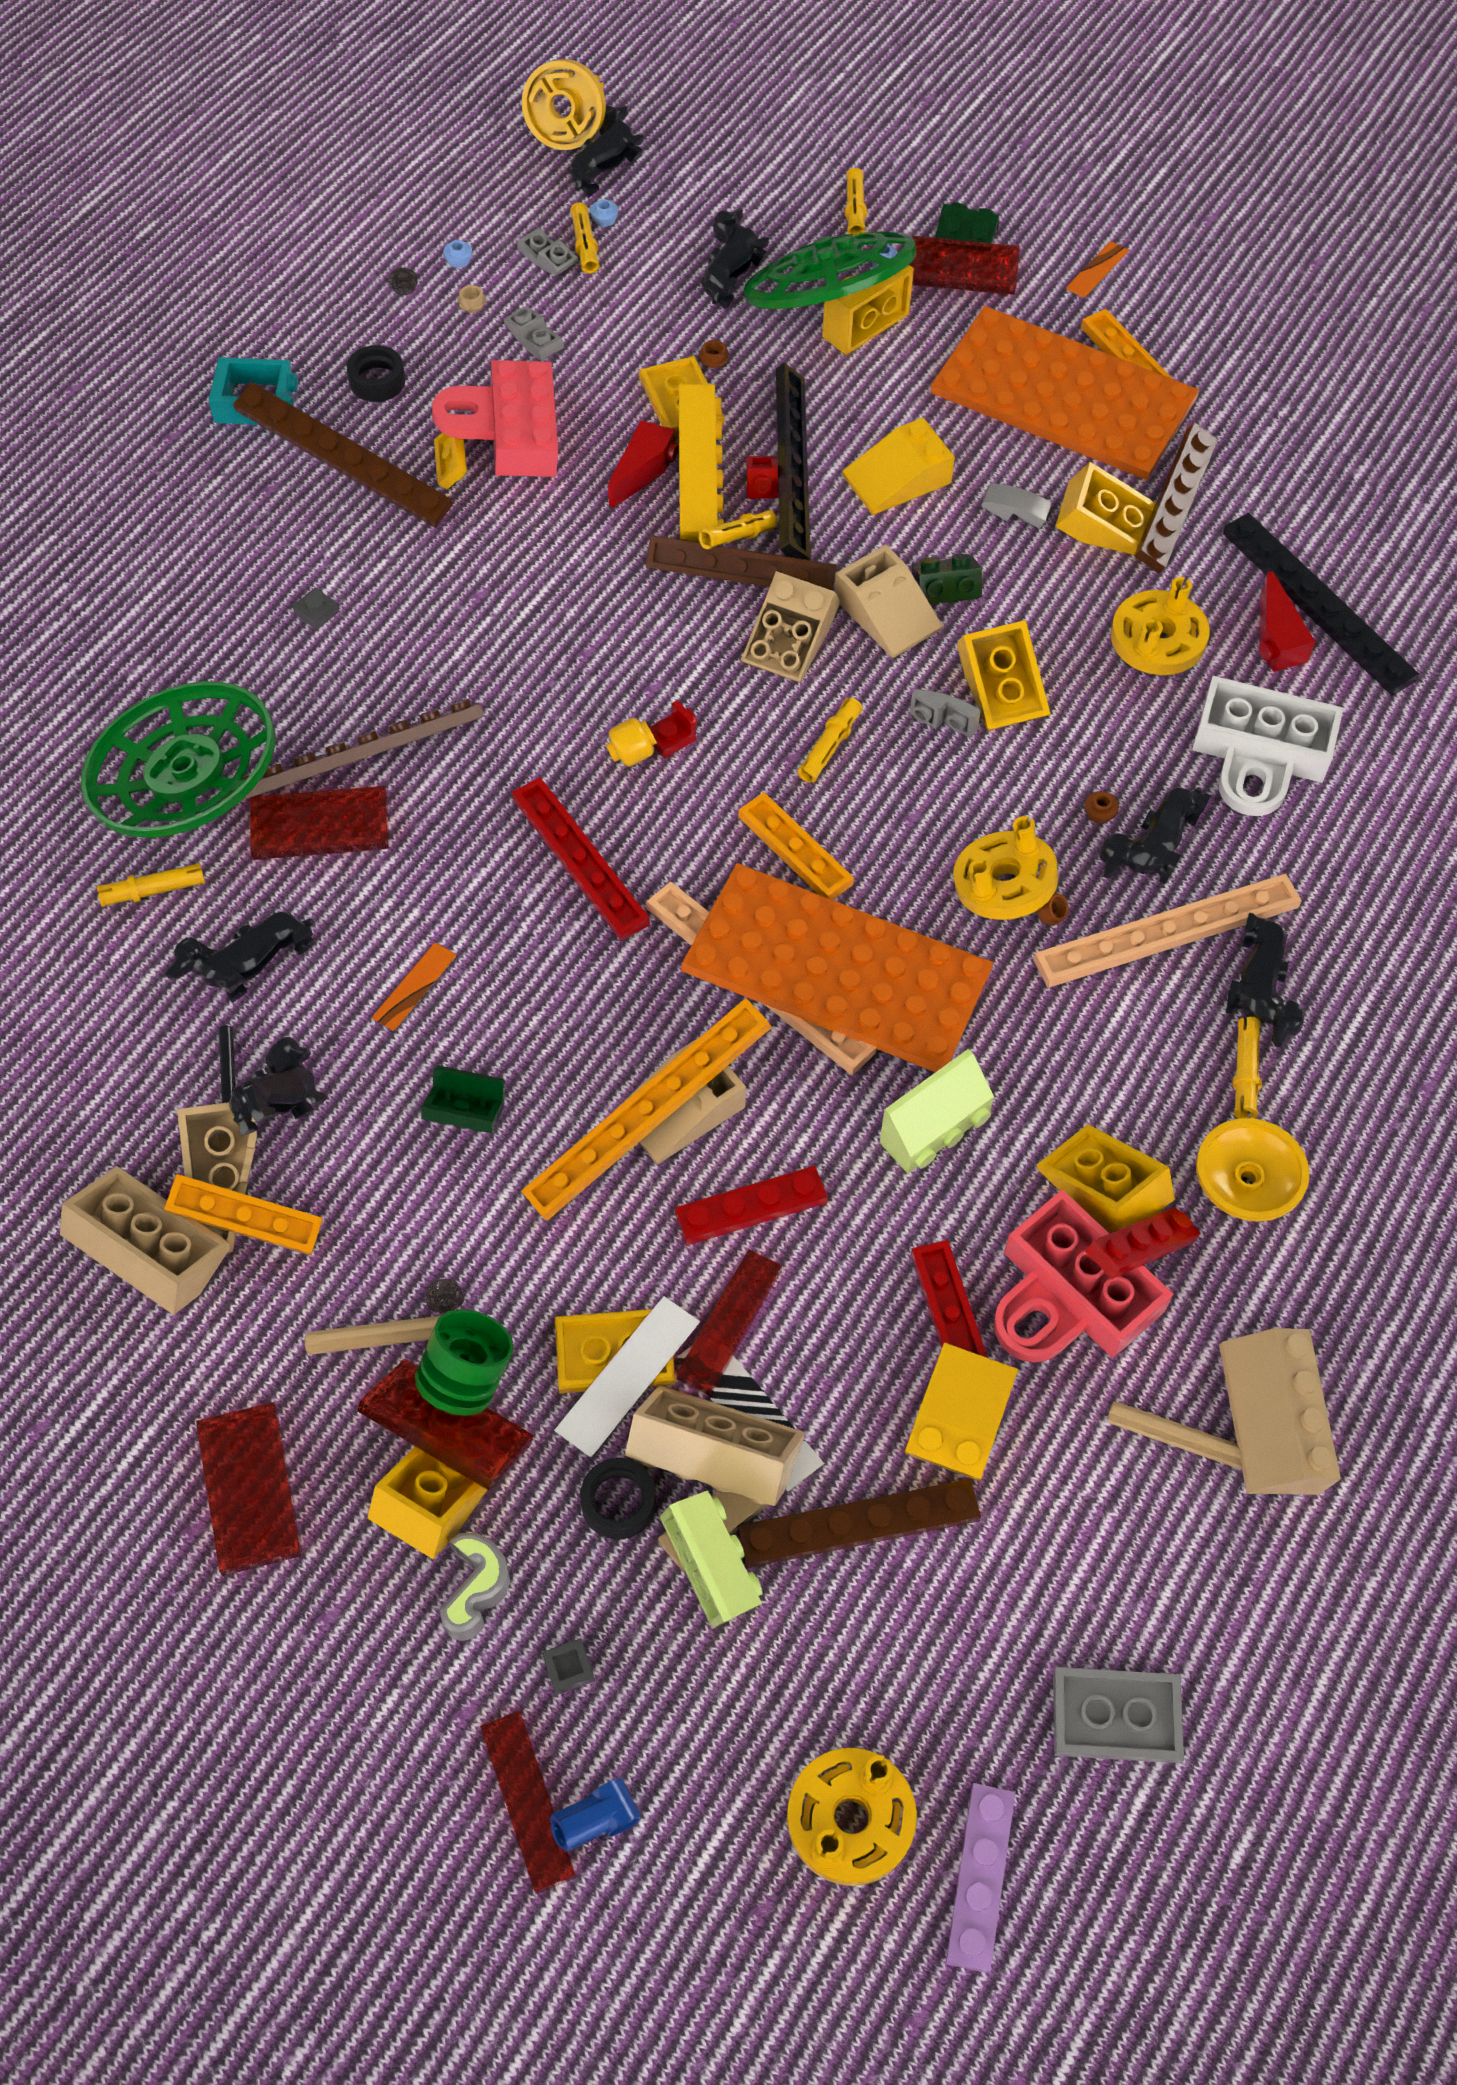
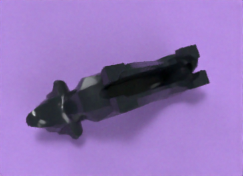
[568,105,644,198]
[701,208,769,309]
[1099,787,1211,884]
[165,912,314,1003]
[1226,913,1304,1047]
[229,1037,329,1136]

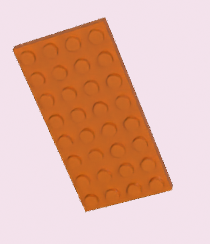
[931,305,1199,481]
[681,863,994,1072]

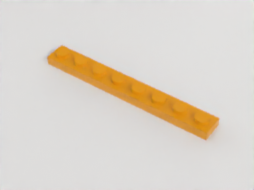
[521,998,772,1221]

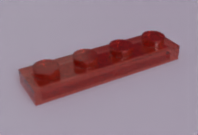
[676,1249,782,1396]
[480,1710,576,1894]

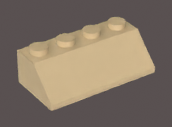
[60,1166,230,1315]
[1219,1328,1341,1495]
[625,1385,805,1506]

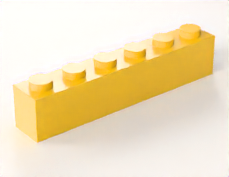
[679,384,724,543]

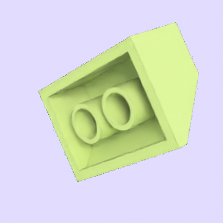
[879,1048,994,1174]
[660,1490,763,1629]

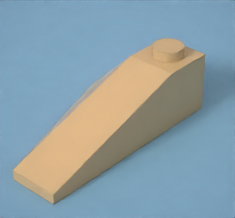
[177,1102,257,1253]

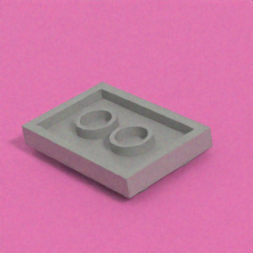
[1053,1667,1184,1763]

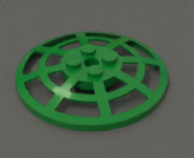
[744,232,917,309]
[81,681,276,838]

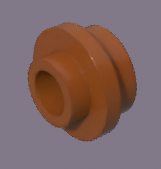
[699,340,729,368]
[1085,791,1119,824]
[1037,892,1069,926]

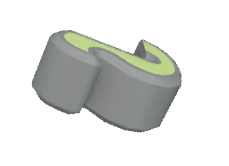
[440,1533,510,1641]

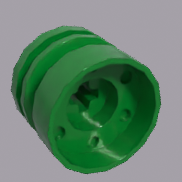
[415,1309,514,1416]

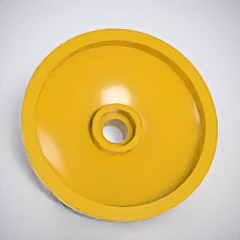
[1196,1118,1309,1222]

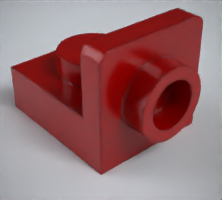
[746,456,778,499]
[649,700,698,759]

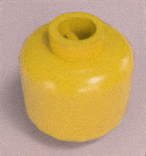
[606,717,657,767]

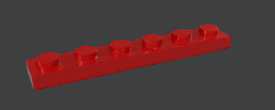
[512,777,650,941]

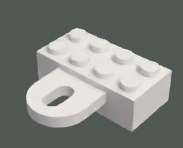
[1192,676,1344,816]

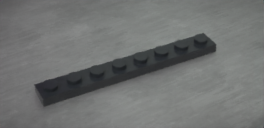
[776,362,811,560]
[1223,513,1419,696]

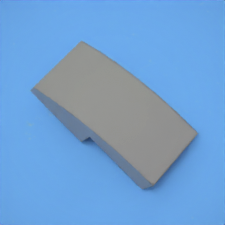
[517,228,579,276]
[504,306,564,361]
[981,483,1052,529]
[910,689,981,738]

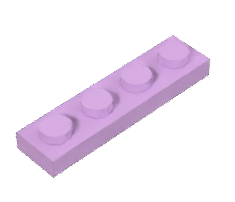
[945,1783,1015,1974]

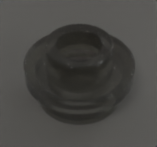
[388,268,418,295]
[426,1279,465,1314]

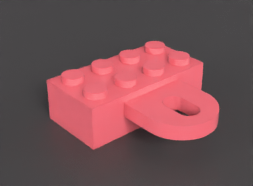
[432,360,558,477]
[994,1189,1173,1362]

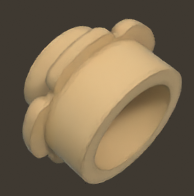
[457,285,486,313]

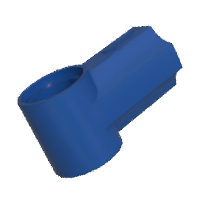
[549,1778,642,1853]

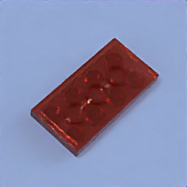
[909,235,1020,295]
[250,786,389,860]
[357,1359,534,1491]
[196,1402,303,1576]

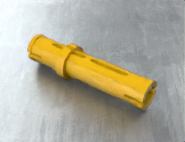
[845,168,867,234]
[570,202,599,274]
[699,510,777,549]
[797,697,863,783]
[96,862,205,907]
[1232,1017,1262,1119]

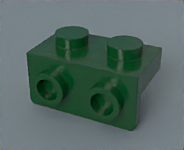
[935,202,999,252]
[911,554,982,604]
[421,1065,506,1134]

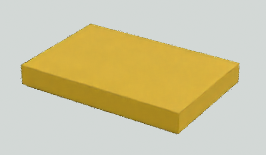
[639,356,724,437]
[555,1309,675,1394]

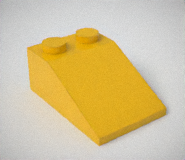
[822,265,914,355]
[842,417,955,515]
[1055,462,1156,555]
[957,620,1051,731]
[1037,1124,1175,1234]
[905,1343,1018,1481]
[367,1419,508,1559]

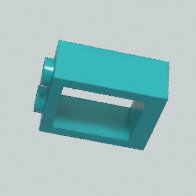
[208,357,298,425]

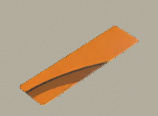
[1066,241,1129,298]
[372,943,456,1031]

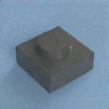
[293,587,340,630]
[542,1638,595,1695]

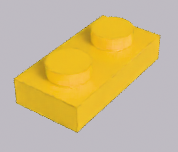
[434,433,467,489]

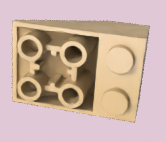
[834,544,943,659]
[741,571,840,683]
[615,1036,746,1165]

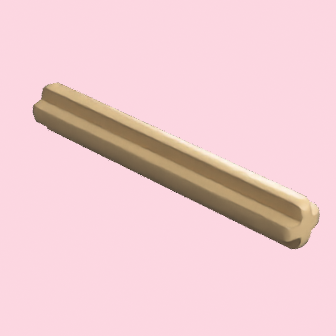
[304,1315,442,1355]
[1107,1402,1242,1470]

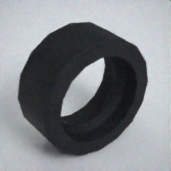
[347,345,405,402]
[580,1458,656,1540]

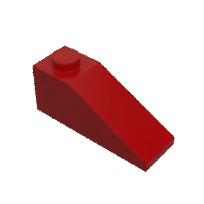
[608,420,679,508]
[1259,571,1315,672]

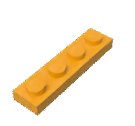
[1081,309,1173,379]
[738,792,854,900]
[164,1174,323,1256]

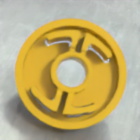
[522,59,606,150]
[1111,577,1210,675]
[953,816,1059,920]
[787,1748,917,1886]

